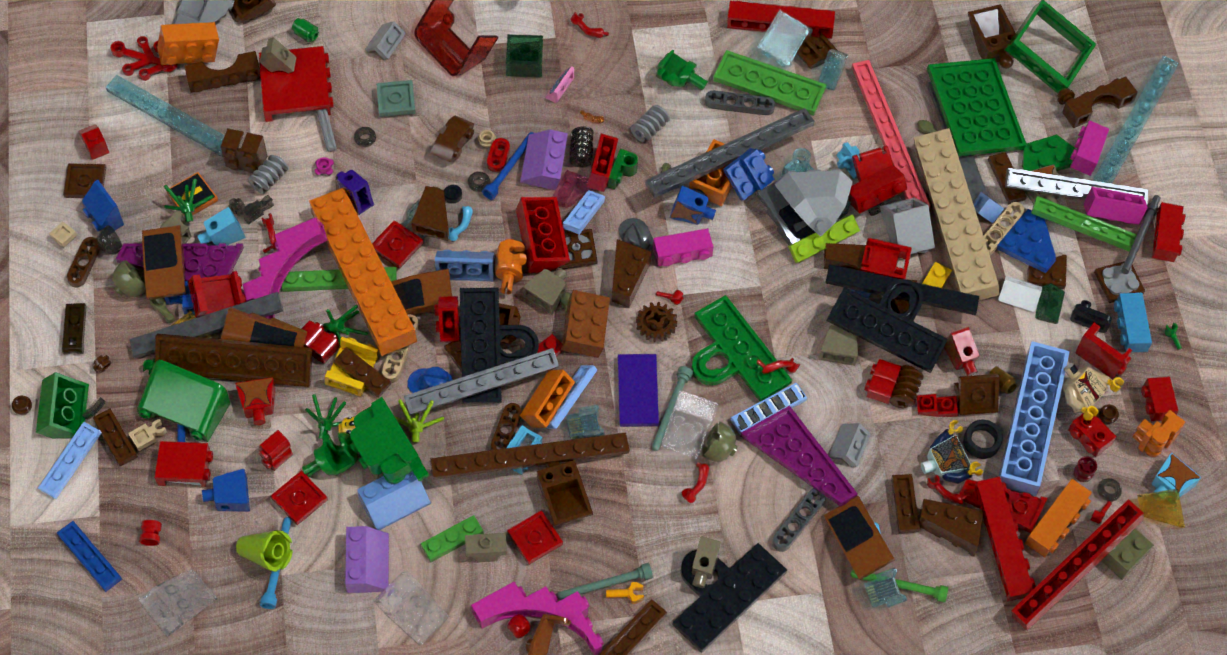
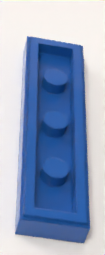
[57,521,122,592]

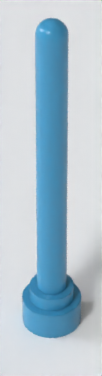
[259,517,291,609]

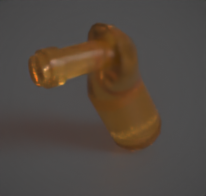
[580,110,604,123]

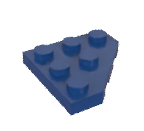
[997,209,1056,273]

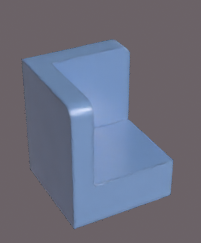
[973,192,1004,223]

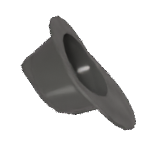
[619,218,653,251]

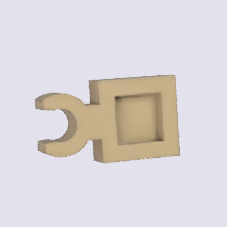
[128,419,167,451]

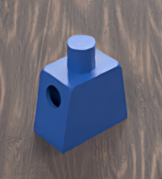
[202,469,250,512]

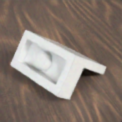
[998,276,1042,312]

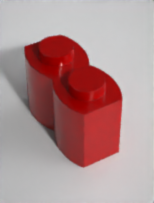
[301,320,340,364]
[864,359,901,404]
[259,430,293,471]

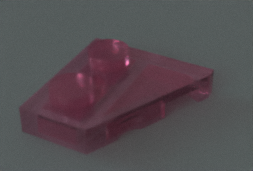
[552,170,595,208]

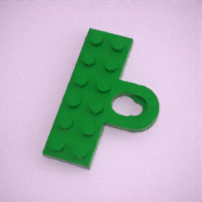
[692,295,792,402]

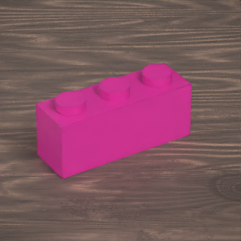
[1070,120,1109,176]
[1084,187,1148,225]
[653,228,714,266]

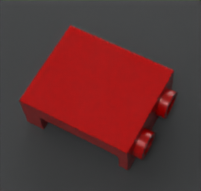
[188,271,246,318]
[1075,322,1132,380]
[154,441,213,487]

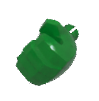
[656,50,708,91]
[302,432,358,478]

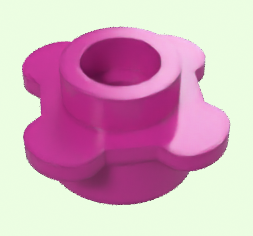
[315,157,334,175]

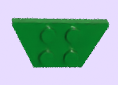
[1022,134,1076,171]

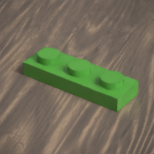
[421,515,484,562]

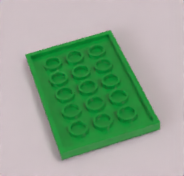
[927,58,1027,157]

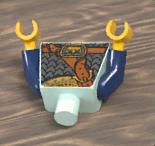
[921,420,983,484]

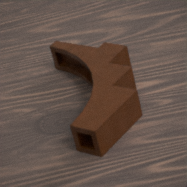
[824,243,917,322]

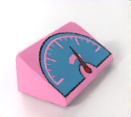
[545,66,574,103]

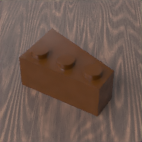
[918,499,984,556]

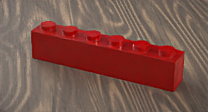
[727,1,835,39]
[974,476,1036,602]

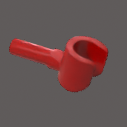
[656,290,684,305]
[1090,501,1112,524]

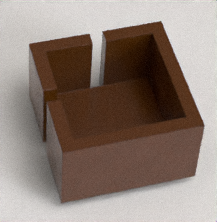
[221,128,268,173]

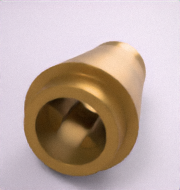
[989,366,1018,394]

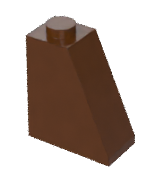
[411,186,450,241]

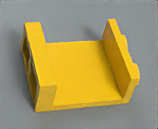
[325,337,378,397]

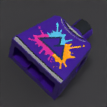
[336,170,374,215]

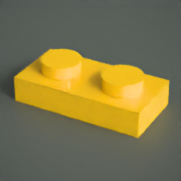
[922,262,952,288]

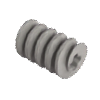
[631,105,670,142]
[248,155,289,194]

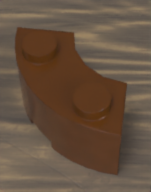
[430,115,474,162]

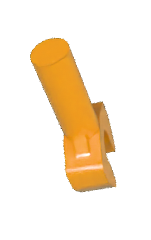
[606,582,644,604]

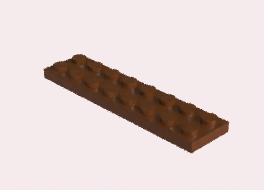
[155,333,312,387]

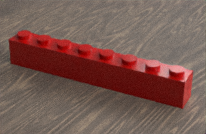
[1011,499,1144,631]

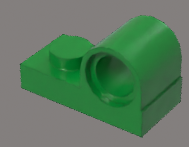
[608,149,638,190]

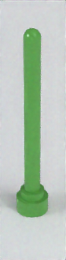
[850,570,949,603]

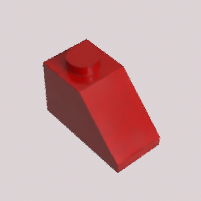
[78,124,109,160]

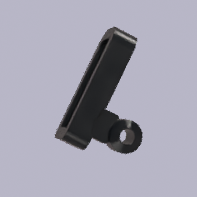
[1070,300,1112,333]

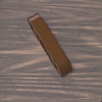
[67,237,100,288]
[491,403,521,450]

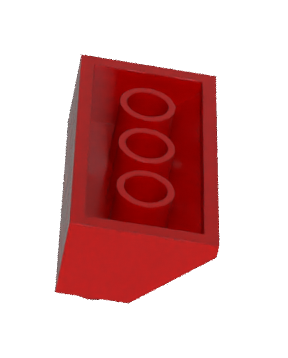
[516,197,570,273]

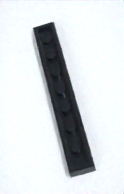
[825,264,979,316]

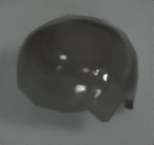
[96,225,122,255]

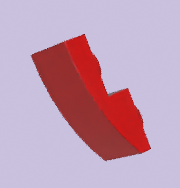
[917,394,958,417]

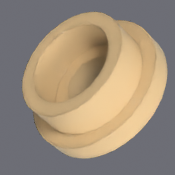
[478,130,496,148]

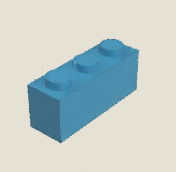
[1114,293,1152,352]

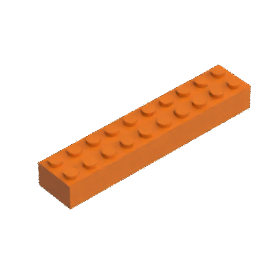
[309,187,417,356]

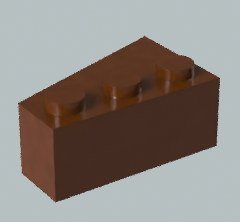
[612,239,652,308]

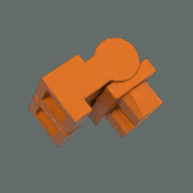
[1132,410,1185,457]

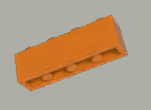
[1025,479,1092,558]

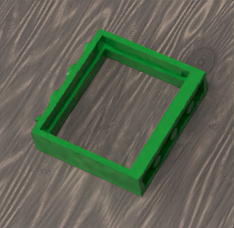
[1005,0,1096,94]

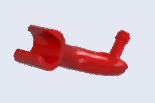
[571,12,609,38]
[261,213,277,253]
[757,358,800,373]
[682,463,709,503]
[927,475,971,505]

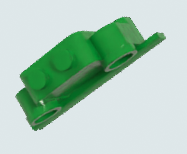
[349,397,429,484]

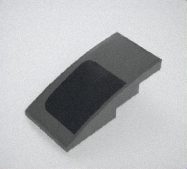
[757,181,815,245]

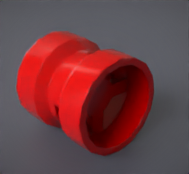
[139,520,162,546]

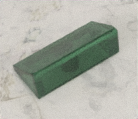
[1035,283,1065,324]

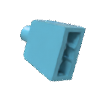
[197,207,246,245]

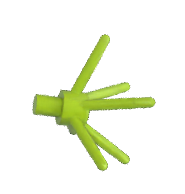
[394,399,444,442]

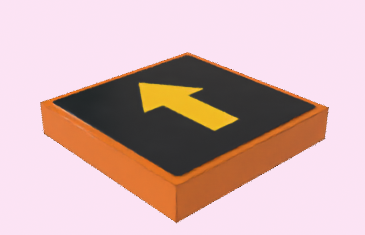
[166,172,218,217]

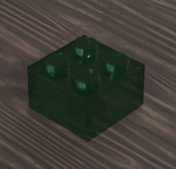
[506,34,543,77]

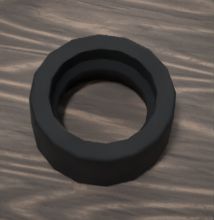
[963,419,1003,459]

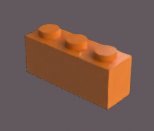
[520,370,575,428]

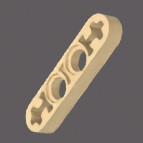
[984,202,1025,256]
[382,314,419,383]

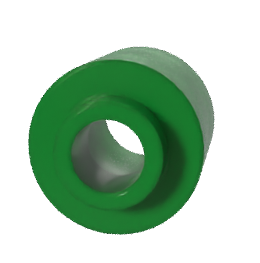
[292,18,319,42]

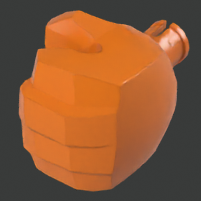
[494,239,527,295]

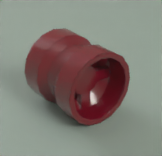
[1074,456,1097,482]

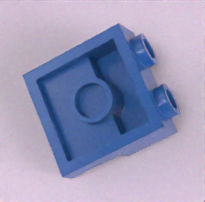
[723,148,775,200]

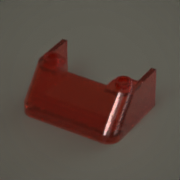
[414,0,499,76]

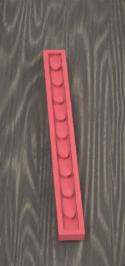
[851,60,930,209]

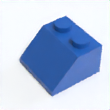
[82,180,124,236]

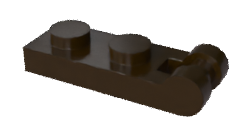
[62,303,87,355]

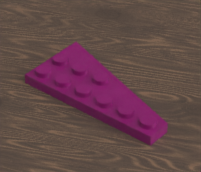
[116,243,244,281]
[740,405,858,507]

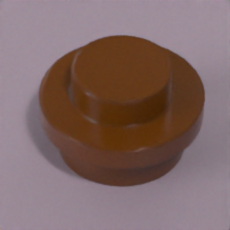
[1057,88,1075,105]
[93,355,111,373]
[12,395,32,415]
[1099,404,1119,424]

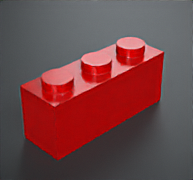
[587,133,619,192]
[848,165,907,214]
[1152,202,1186,262]

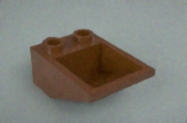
[968,4,1015,69]
[537,460,593,526]

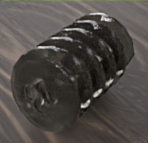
[570,126,594,168]

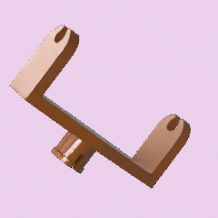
[526,614,571,655]

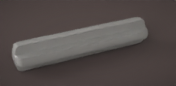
[317,109,337,152]

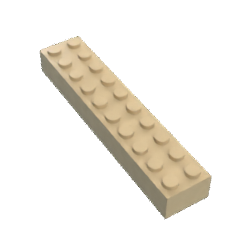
[914,128,999,300]

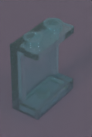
[758,10,813,67]

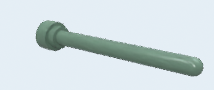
[652,366,693,451]
[557,562,653,600]

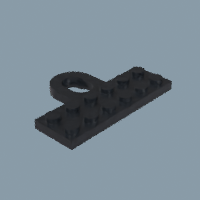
[826,279,948,373]
[460,287,539,404]
[672,543,787,653]

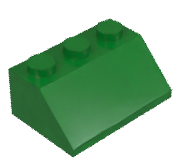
[36,372,89,439]

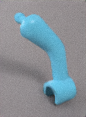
[449,206,473,241]

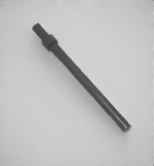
[1121,195,1161,274]

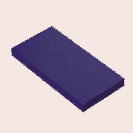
[618,354,659,427]

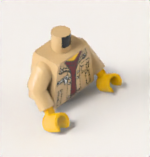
[1062,363,1124,420]

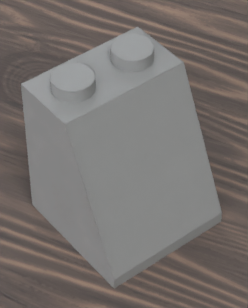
[880,197,935,256]

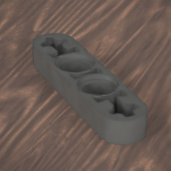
[705,90,775,115]
[773,488,826,552]

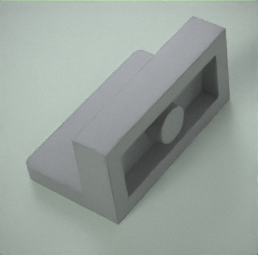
[365,21,406,60]
[829,423,871,467]

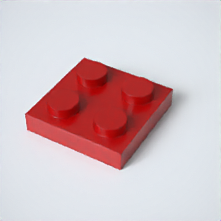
[372,220,424,269]
[271,470,328,526]
[507,510,563,565]

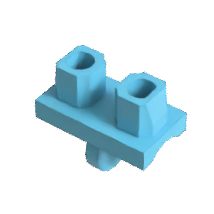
[837,142,860,179]

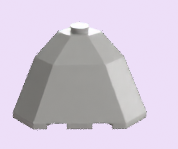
[172,0,234,24]
[775,169,853,237]

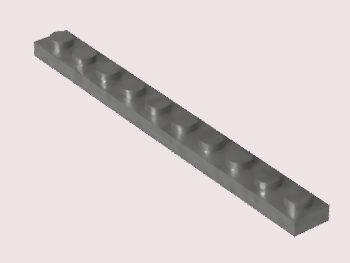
[645,108,815,198]

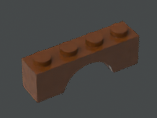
[184,51,261,93]
[1062,76,1138,128]

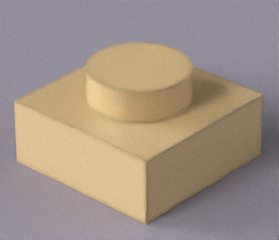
[49,221,77,248]

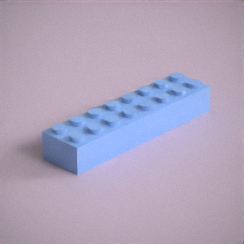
[999,341,1070,496]

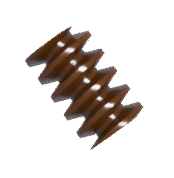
[890,365,924,408]

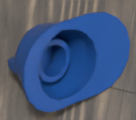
[407,367,453,393]

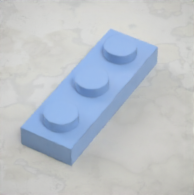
[563,190,605,235]

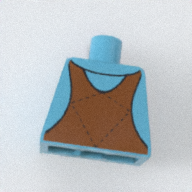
[1152,453,1201,501]

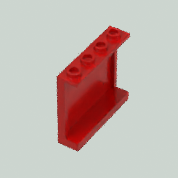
[259,46,334,122]

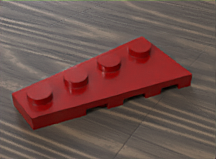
[959,479,1048,533]

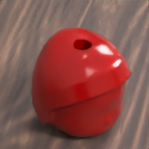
[507,614,531,639]

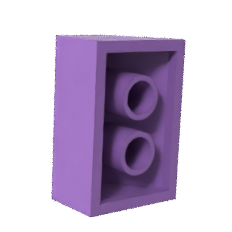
[520,129,568,191]
[345,526,389,593]

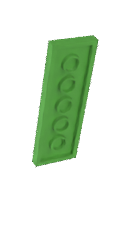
[713,50,827,116]

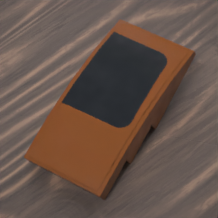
[142,225,186,300]
[391,269,452,316]
[221,307,307,347]
[824,496,895,580]

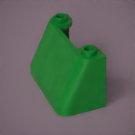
[137,360,231,442]

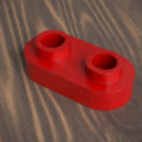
[487,138,510,172]

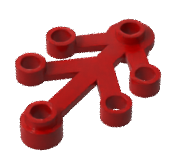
[110,36,178,81]

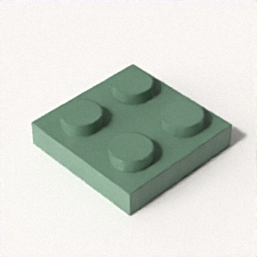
[376,80,416,117]

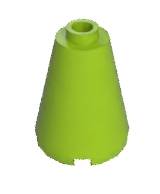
[236,530,293,572]

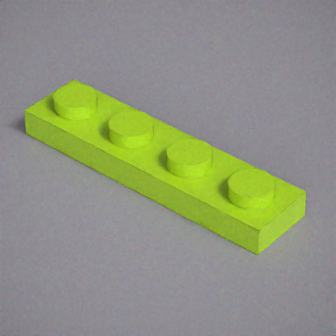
[788,214,860,263]

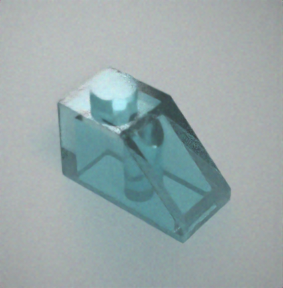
[818,49,849,90]

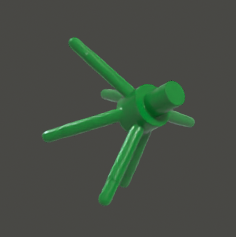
[164,179,214,223]
[323,305,368,346]
[305,394,346,439]

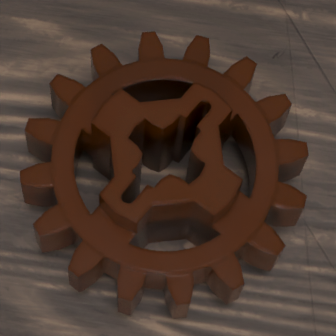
[636,302,678,342]

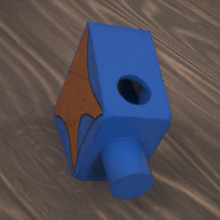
[670,186,716,225]

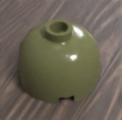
[112,260,146,298]
[701,421,738,462]

